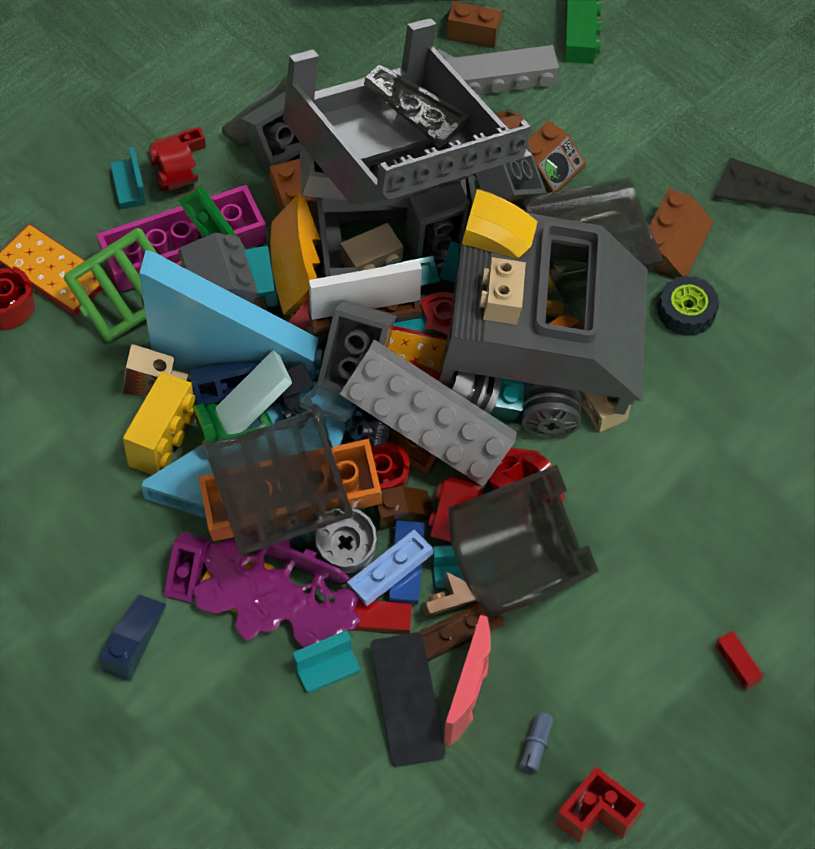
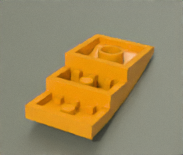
[270,193,320,315]

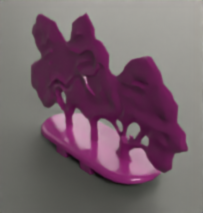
[193,534,361,648]

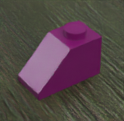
[164,532,211,602]

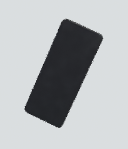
[370,632,446,767]

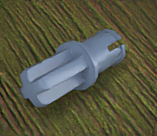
[519,712,553,773]

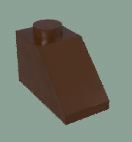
[373,486,433,530]

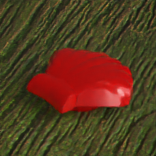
[421,292,453,336]

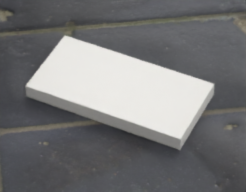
[309,261,422,320]

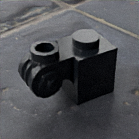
[274,364,315,428]
[345,406,390,447]

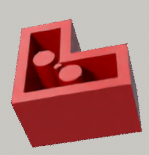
[428,475,485,545]
[555,767,645,843]

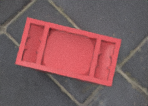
[444,615,491,746]

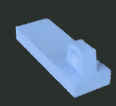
[347,530,434,606]

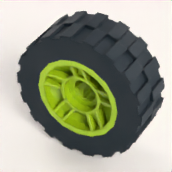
[658,275,719,336]

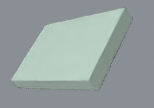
[216,350,292,434]

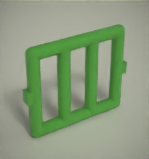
[64,228,163,342]

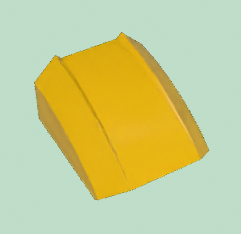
[462,188,538,259]

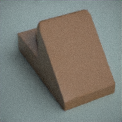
[422,572,485,617]

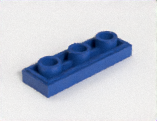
[389,521,425,605]

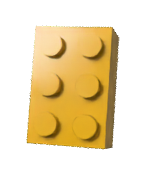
[123,371,195,475]

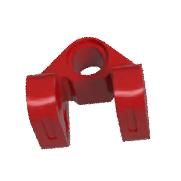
[489,451,564,531]

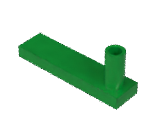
[178,185,257,250]

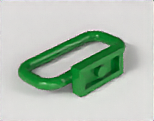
[192,401,273,452]

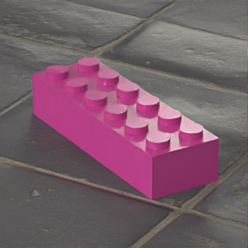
[97,185,267,293]

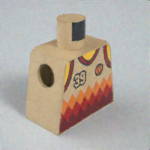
[122,344,188,397]

